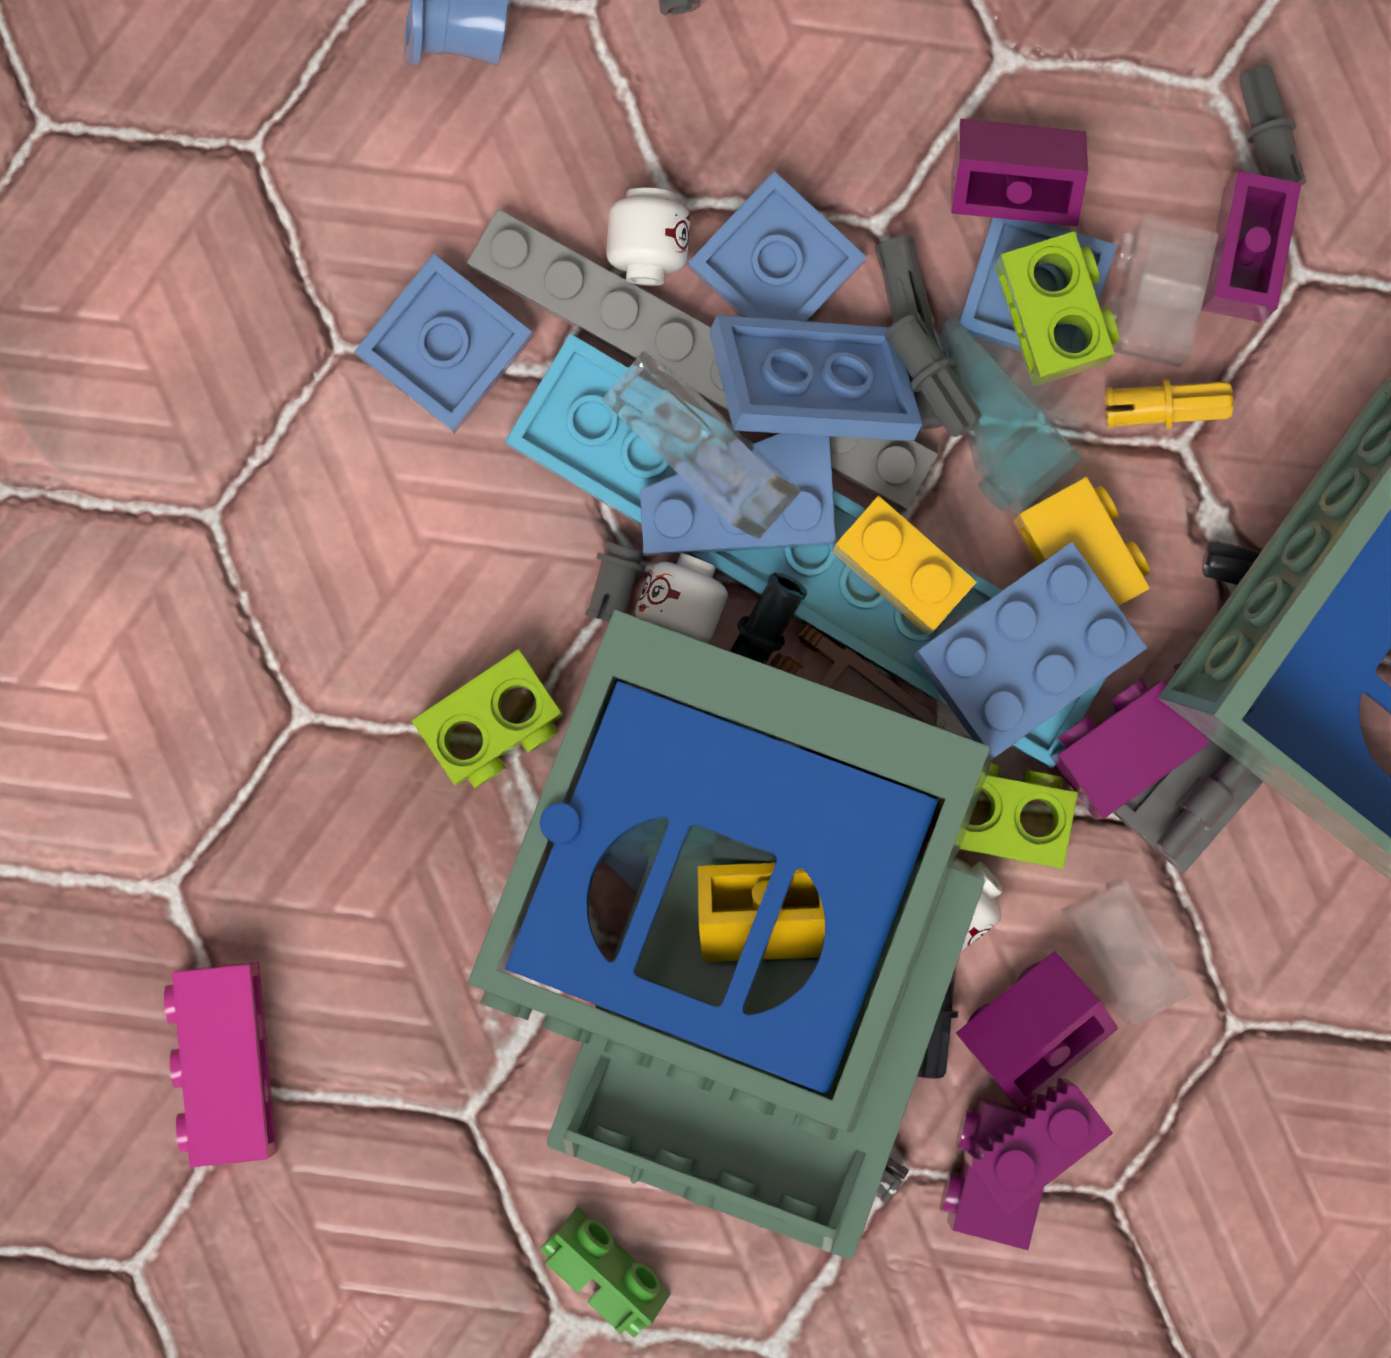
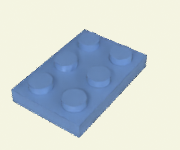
[709,315,923,441]
[913,542,1147,759]

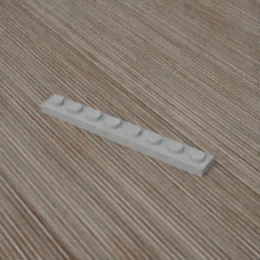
[467,209,938,512]

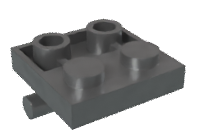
[1113,736,1264,873]

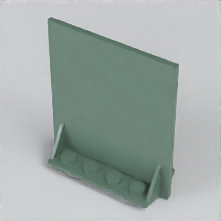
[547,818,986,1259]

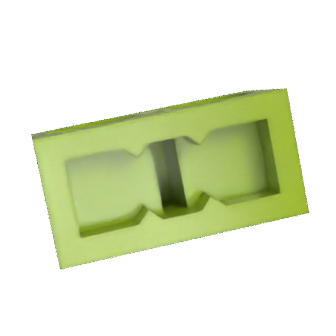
[994,231,1119,387]
[411,649,565,789]
[934,763,1078,869]

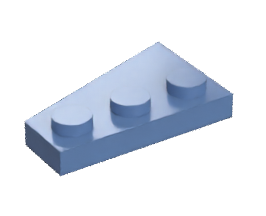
[640,433,836,556]

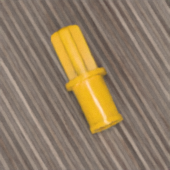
[1105,379,1234,430]

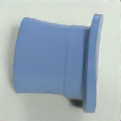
[404,0,510,66]

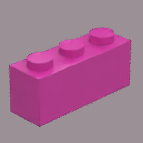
[164,962,277,1168]

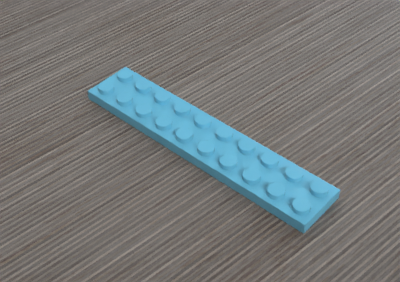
[505,334,1107,769]

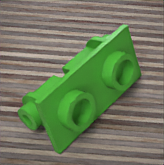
[539,1207,671,1338]

